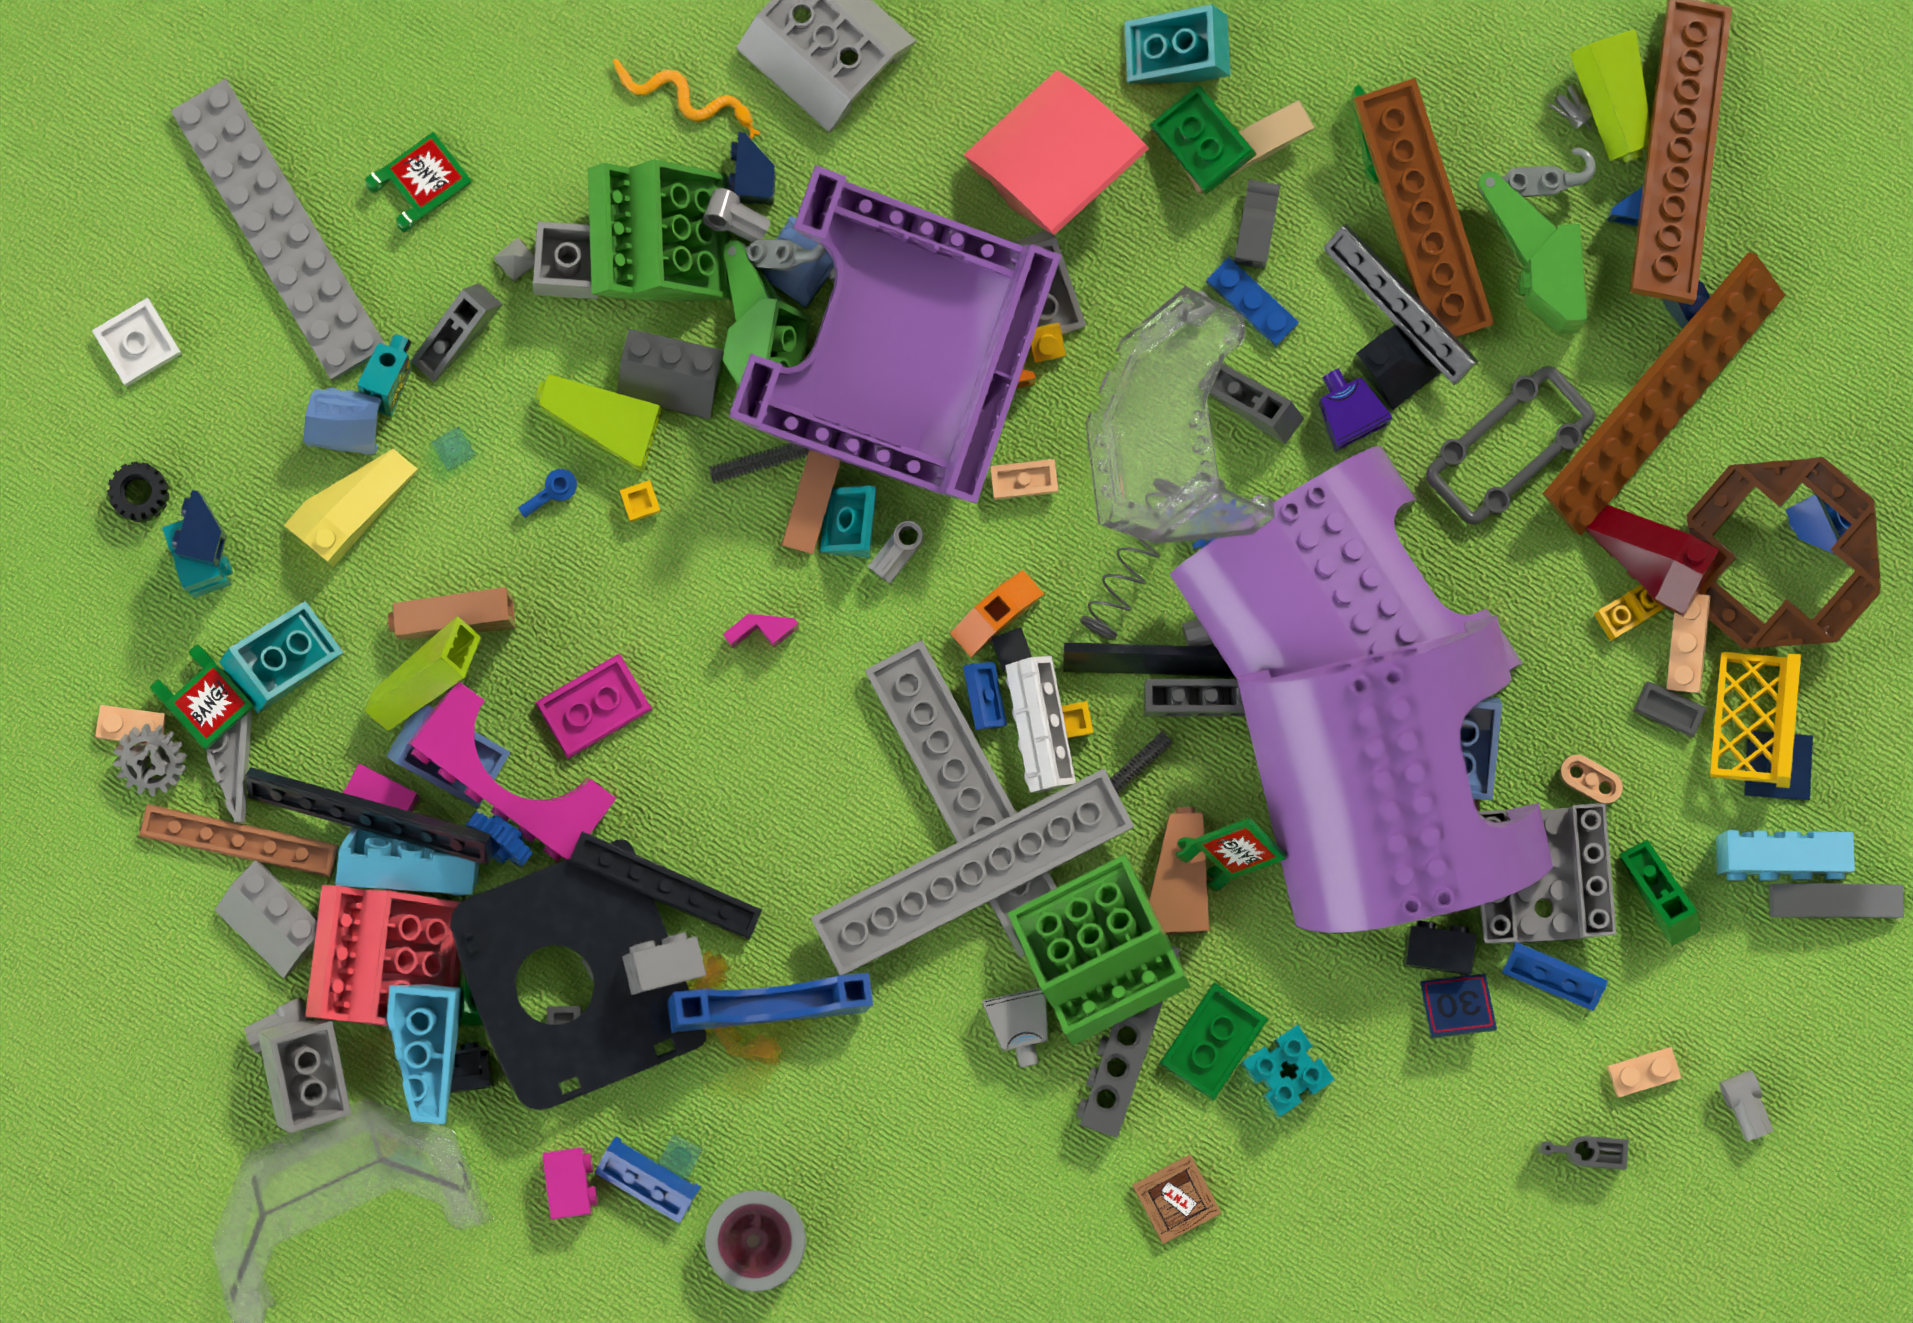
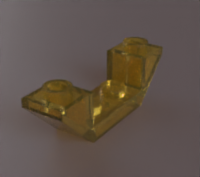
[696,950,783,1066]

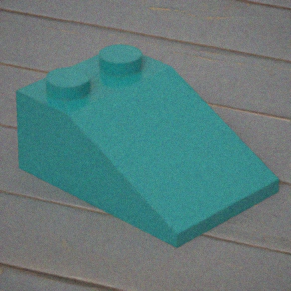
[1125,4,1230,84]
[219,601,344,714]

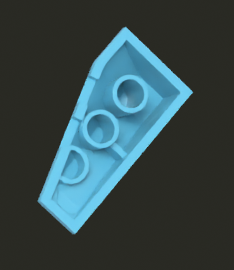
[387,985,462,1124]

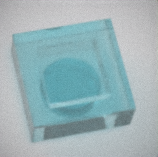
[431,426,476,472]
[658,1134,703,1179]

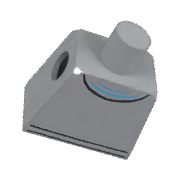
[983,988,1048,1068]

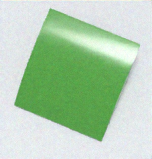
[588,159,732,301]
[1008,854,1191,1046]

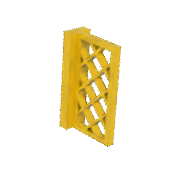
[1710,652,1801,788]

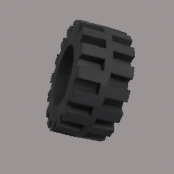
[107,461,170,522]

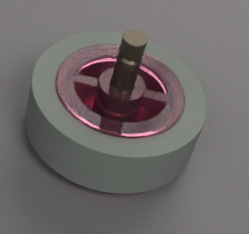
[705,1190,806,1291]

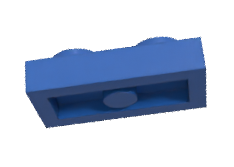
[963,662,1007,730]

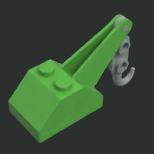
[1477,148,1596,334]
[723,239,827,386]

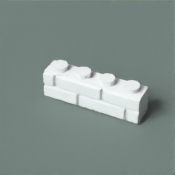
[1005,656,1076,793]

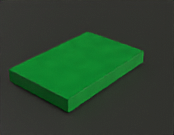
[1149,85,1257,195]
[1159,982,1268,1101]

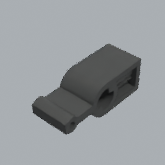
[1234,179,1281,269]
[1537,1136,1629,1170]

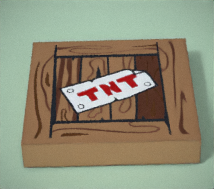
[1132,1154,1221,1244]

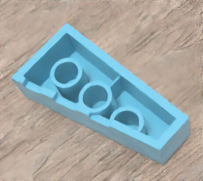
[335,827,480,896]
[1716,830,1855,881]

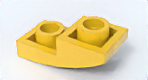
[1594,585,1666,641]

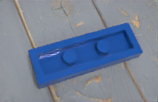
[1206,257,1299,347]
[1502,942,1608,1011]

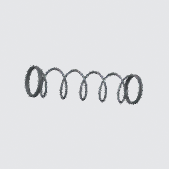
[1080,480,1191,640]

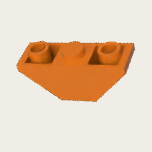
[950,570,1044,658]

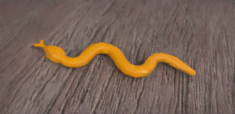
[612,59,760,139]

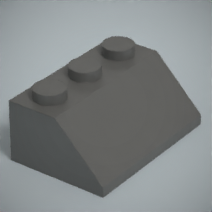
[617,329,724,419]

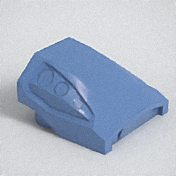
[762,216,835,309]
[304,388,381,455]

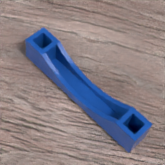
[668,973,873,1033]

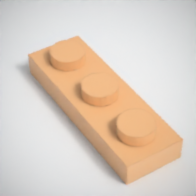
[1666,594,1710,693]

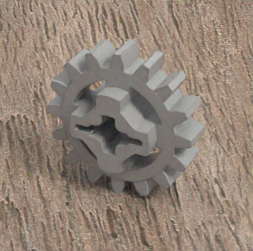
[113,724,187,796]

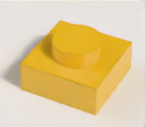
[1031,322,1066,363]
[619,480,661,523]
[1061,701,1094,739]

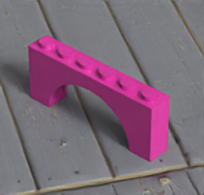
[408,682,616,862]

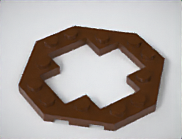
[1687,457,1882,649]

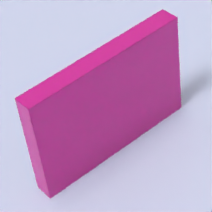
[535,653,653,759]

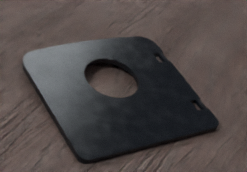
[450,839,707,1111]

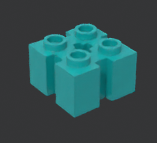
[162,520,233,598]
[1241,1025,1335,1118]

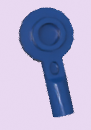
[518,469,577,518]

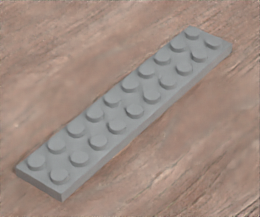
[171,79,385,382]
[865,640,1057,958]
[811,769,1134,976]

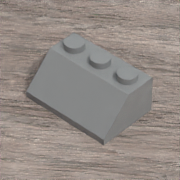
[215,860,318,979]
[257,1020,351,1133]

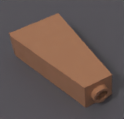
[388,587,516,640]
[1149,807,1209,935]

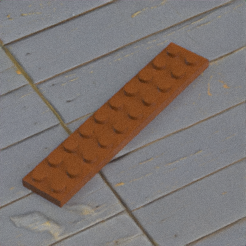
[1630,0,1732,305]
[1542,252,1785,536]

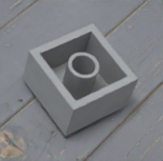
[533,221,598,299]
[622,932,706,995]

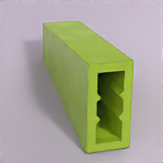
[1569,29,1651,163]
[536,374,662,472]
[364,616,481,731]

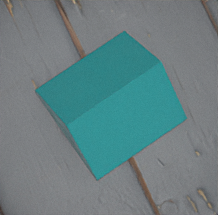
[820,486,877,558]

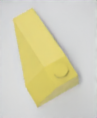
[284,449,418,567]

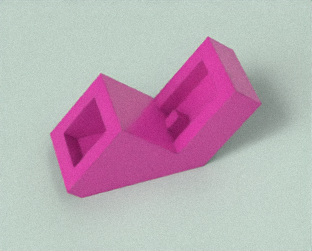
[723,614,799,648]

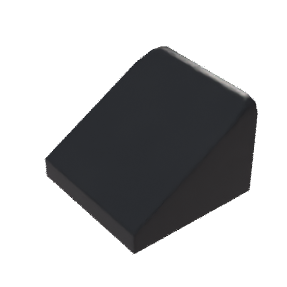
[991,627,1032,672]

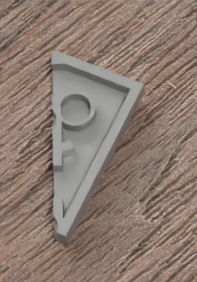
[206,710,252,823]

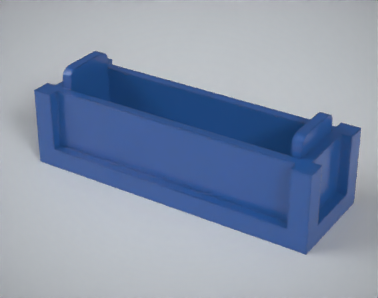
[595,1136,701,1223]

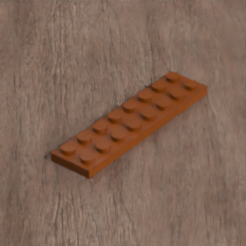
[1353,78,1494,337]

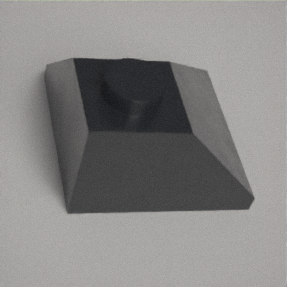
[1353,325,1442,410]

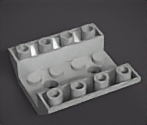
[736,0,917,133]
[1478,803,1617,944]

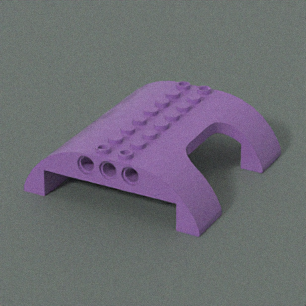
[729,165,1061,504]
[1169,446,1523,679]
[1237,615,1553,933]

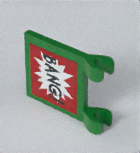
[365,131,472,233]
[150,644,255,750]
[1176,818,1286,891]

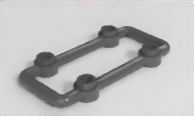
[1426,366,1595,525]

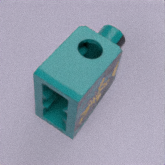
[357,334,411,417]

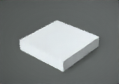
[92,298,182,387]

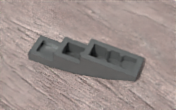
[1769,884,1904,919]

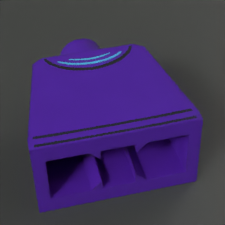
[1319,369,1393,452]

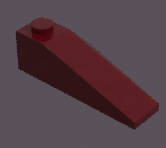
[1586,505,1719,617]

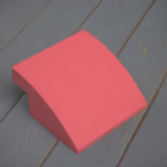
[964,70,1149,235]
[305,885,461,1027]

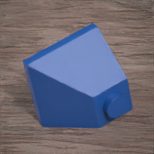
[1785,494,1852,555]

